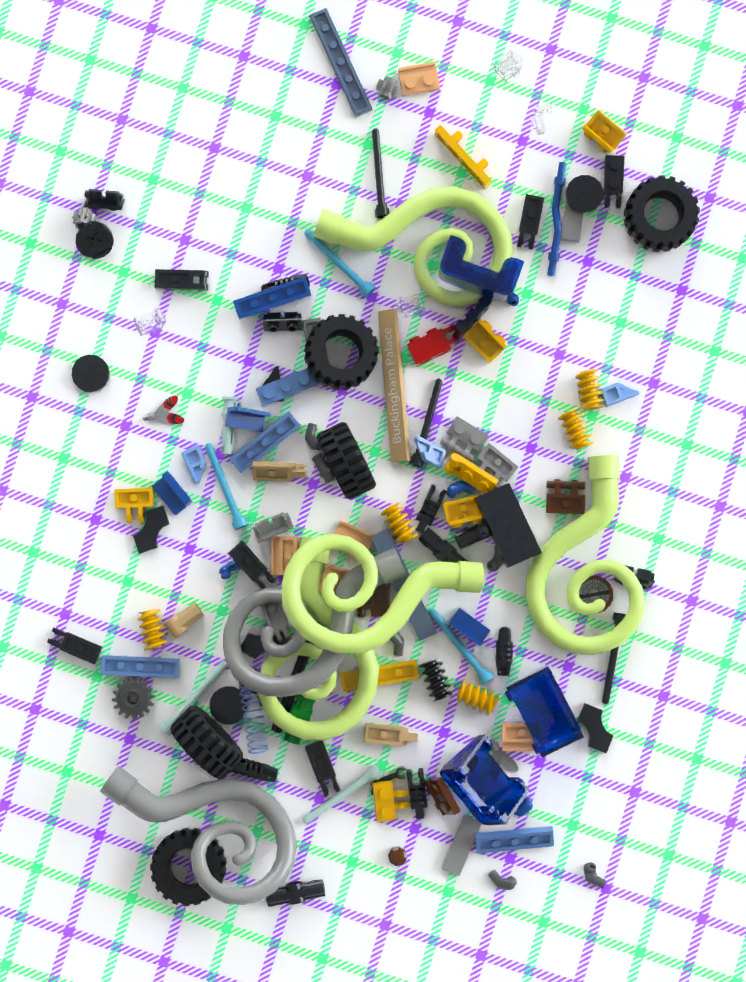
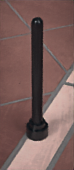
[372,128,390,219]
[408,378,443,468]
[602,612,626,705]

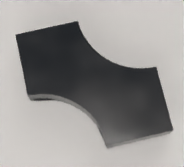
[133,506,170,554]
[241,632,291,659]
[577,703,613,754]

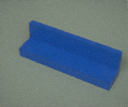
[233,277,312,320]

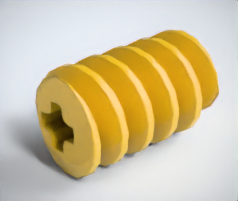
[575,369,604,410]
[558,408,594,451]
[381,501,419,544]
[137,609,167,651]
[456,679,499,716]

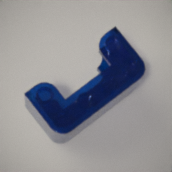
[438,235,525,302]

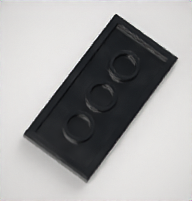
[474,483,542,568]

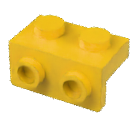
[582,109,627,153]
[463,319,506,364]
[442,494,483,529]

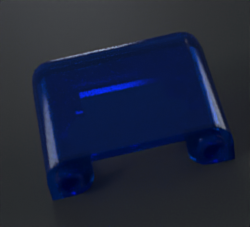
[505,664,584,758]
[439,734,530,825]

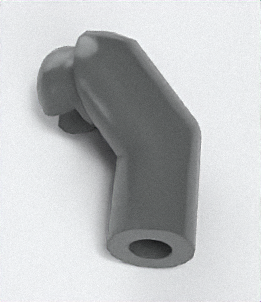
[305,423,321,451]
[486,546,504,572]
[390,632,404,656]
[583,862,606,889]
[488,869,517,890]

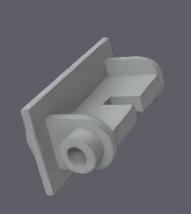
[252,512,294,543]

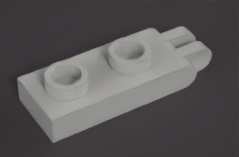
[261,603,291,642]

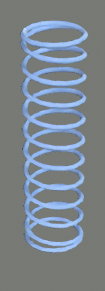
[239,684,269,754]

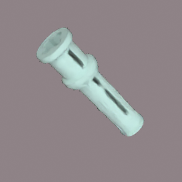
[221,396,239,455]

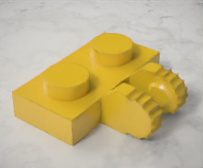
[114,488,154,523]
[372,780,410,822]

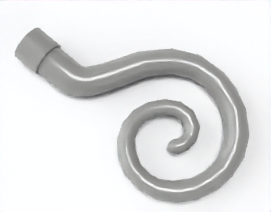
[223,547,407,697]
[100,766,297,905]

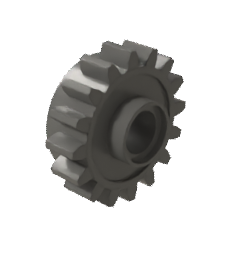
[112,677,155,720]

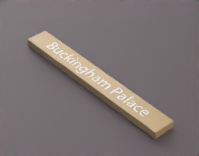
[378,308,411,463]

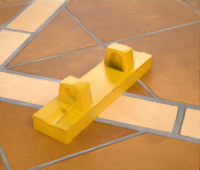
[434,124,492,189]

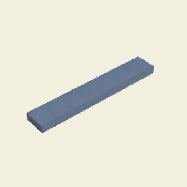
[309,8,373,118]
[371,528,437,641]

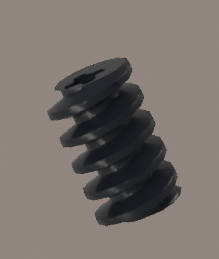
[418,659,453,702]

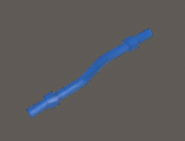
[547,162,566,276]

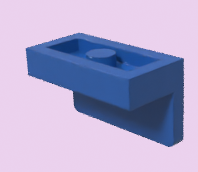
[225,407,271,432]
[152,471,193,515]
[448,607,491,646]

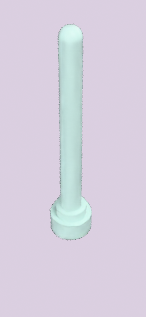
[158,661,227,736]
[303,763,384,824]

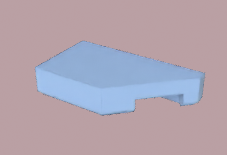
[599,382,640,407]
[414,436,447,468]
[181,445,207,485]

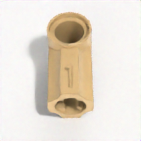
[164,602,205,639]

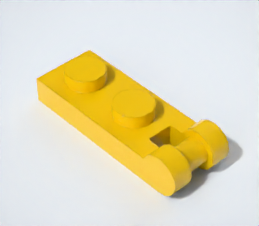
[444,453,499,493]

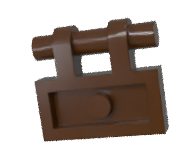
[546,479,585,514]
[356,583,390,617]
[425,777,461,816]

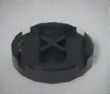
[565,175,604,213]
[75,221,114,259]
[71,354,110,393]
[209,686,248,725]

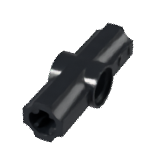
[454,521,491,550]
[418,527,469,563]
[266,879,326,907]

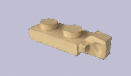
[252,461,306,482]
[364,723,418,747]

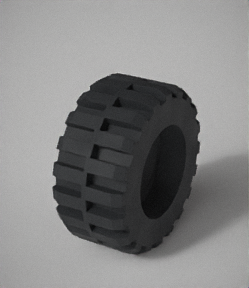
[624,175,700,252]
[304,314,379,390]
[316,422,377,499]
[170,705,243,779]
[150,827,227,907]

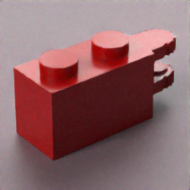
[407,324,463,367]

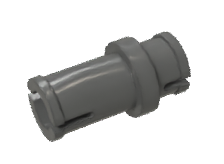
[312,453,335,484]

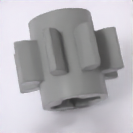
[376,76,400,100]
[72,207,96,229]

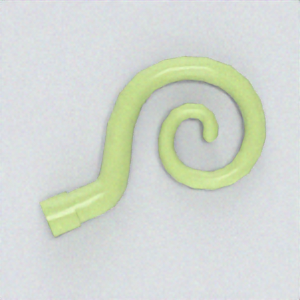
[313,186,513,307]
[526,455,645,655]
[281,534,484,654]
[258,536,379,741]

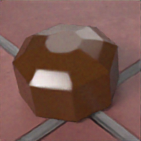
[388,846,407,866]

